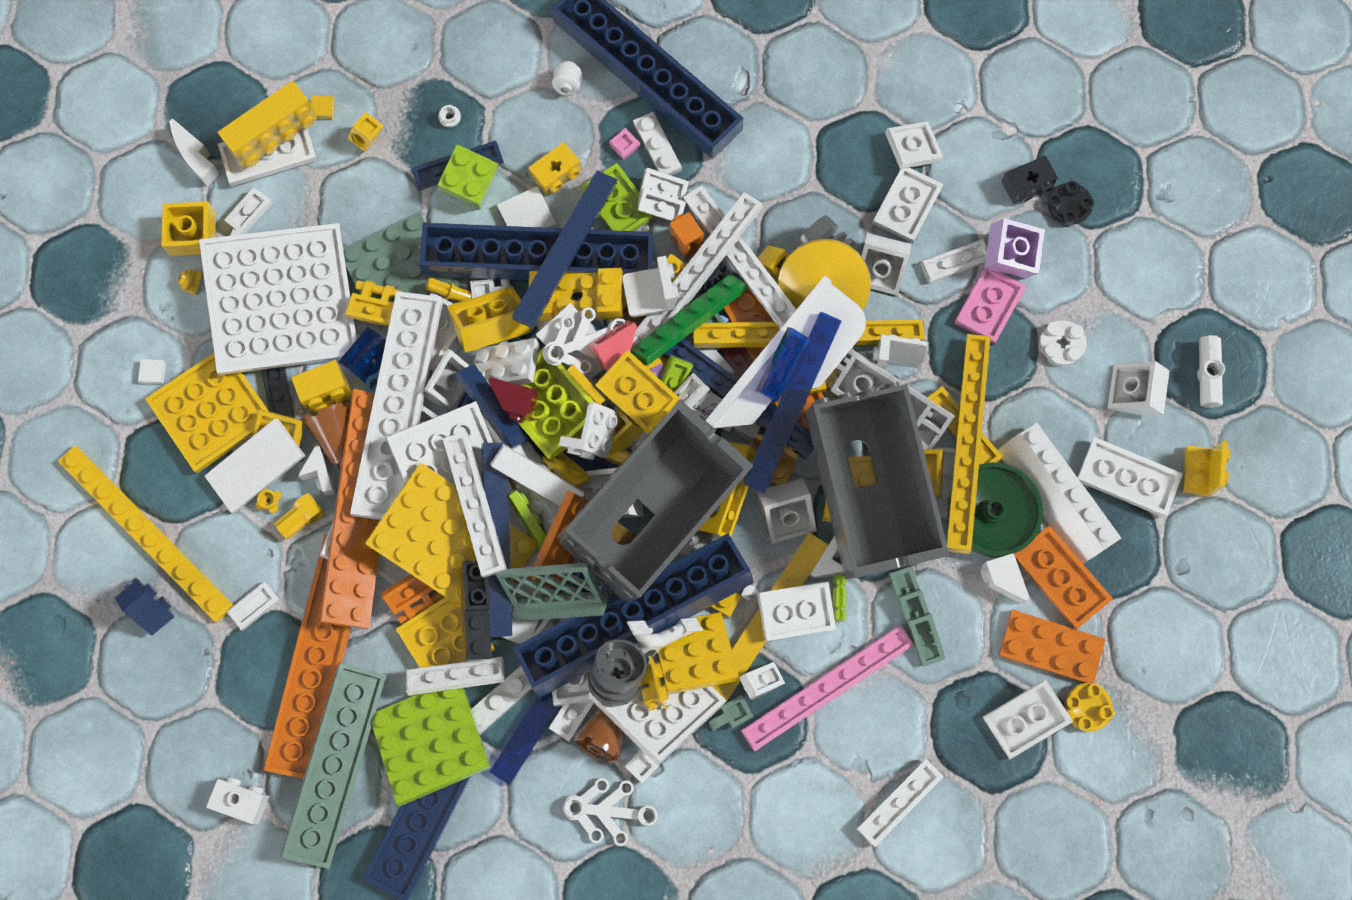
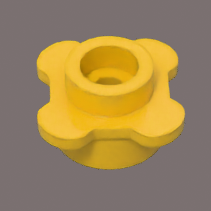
[255,488,282,513]

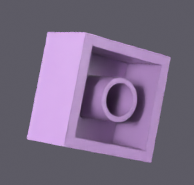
[985,218,1045,279]

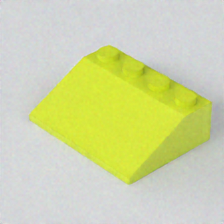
[519,348,595,459]

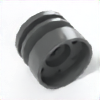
[794,215,855,250]
[587,640,647,706]

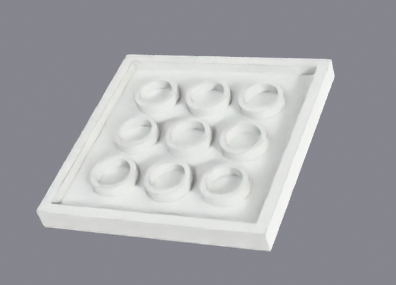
[588,653,726,765]

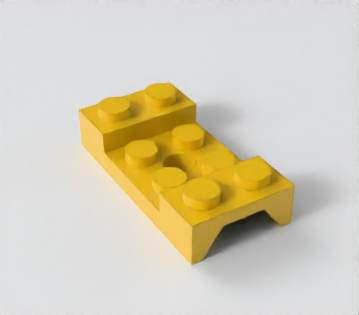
[529,268,624,321]

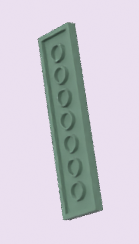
[280,662,387,869]

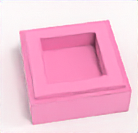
[609,128,640,160]

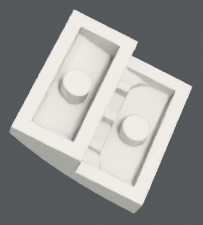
[637,168,689,221]

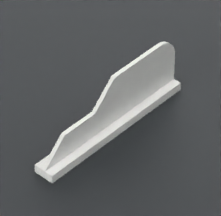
[705,276,866,429]

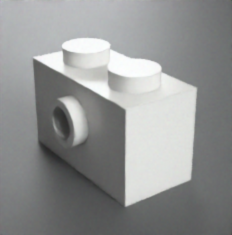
[206,776,269,824]

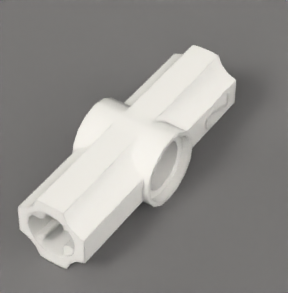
[1197,335,1225,408]

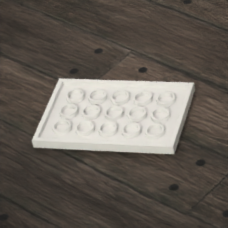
[386,401,529,535]

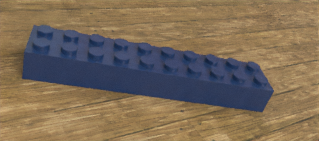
[551,0,744,160]
[420,223,653,280]
[513,533,754,698]

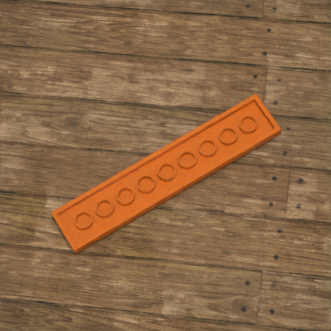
[319,389,380,629]
[264,534,352,779]

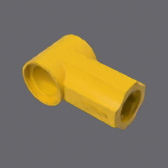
[274,493,325,540]

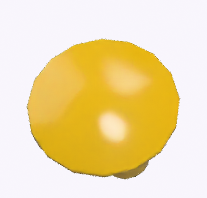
[1065,683,1114,732]

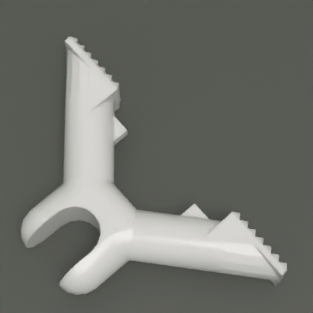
[627,618,703,658]

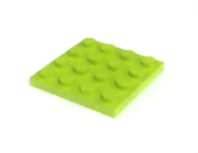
[372,688,491,806]

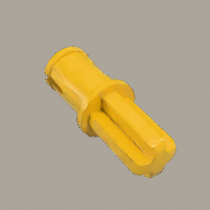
[425,278,472,302]

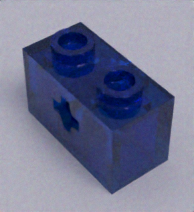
[338,327,386,384]

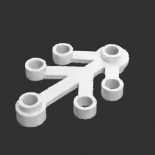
[543,307,625,374]
[562,778,658,846]

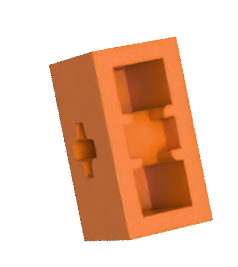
[670,212,704,262]

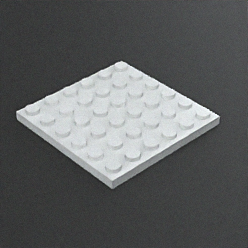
[199,223,359,375]

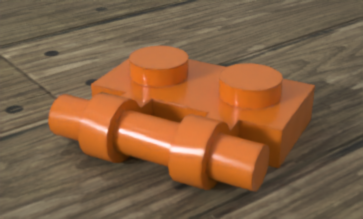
[381,574,443,624]

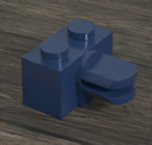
[115,577,174,636]

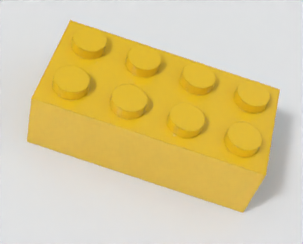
[218,80,317,170]

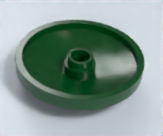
[947,462,1043,557]

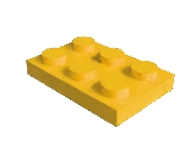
[595,350,680,433]

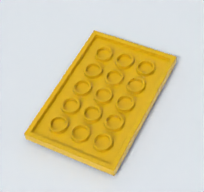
[364,462,537,608]

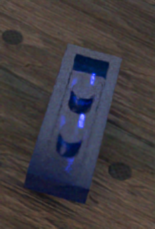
[755,327,810,402]

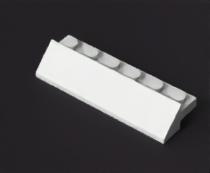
[825,349,954,450]
[998,423,1121,564]

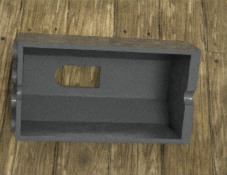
[805,382,950,579]
[557,400,754,602]

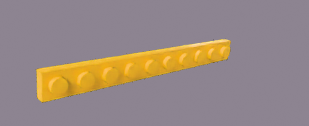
[693,320,925,348]
[947,334,990,554]
[58,445,234,623]

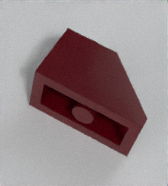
[488,377,539,423]

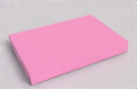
[953,267,1026,345]

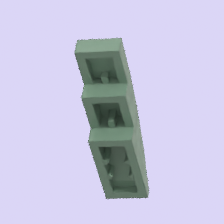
[888,565,946,667]

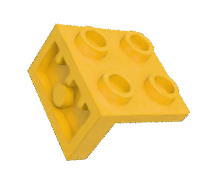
[1181,440,1230,497]

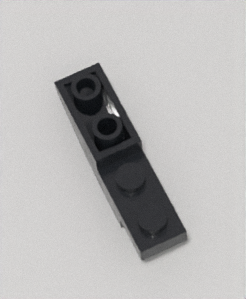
[461,560,492,661]

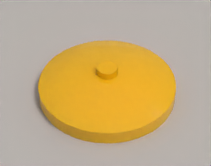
[778,239,871,311]

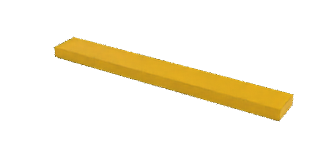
[712,533,829,705]

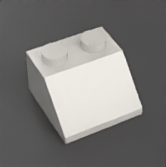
[861,233,912,296]
[424,349,469,411]
[1108,361,1169,416]
[757,479,817,544]

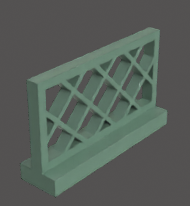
[496,563,609,621]

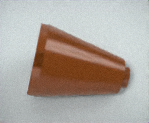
[303,402,350,469]
[573,708,625,763]

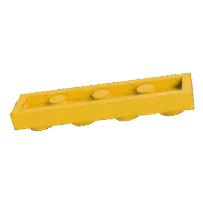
[927,386,1003,465]

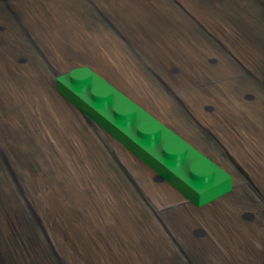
[631,274,747,366]

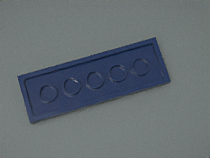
[363,776,471,900]

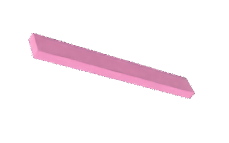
[741,625,915,752]

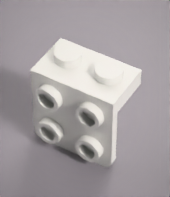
[622,256,679,317]
[870,334,927,370]
[559,402,617,460]

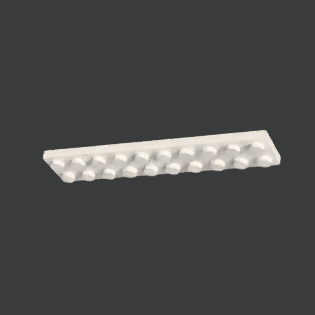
[350,291,443,520]

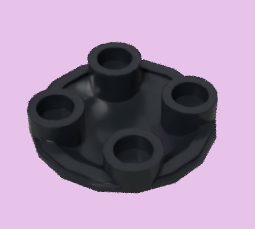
[1047,180,1094,225]

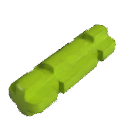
[833,574,846,622]

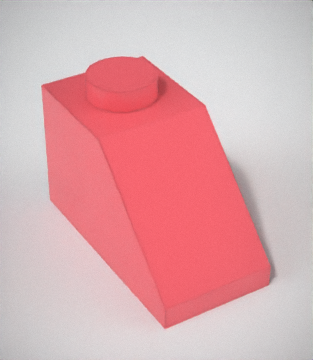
[588,320,637,371]

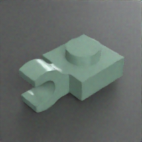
[709,695,754,731]

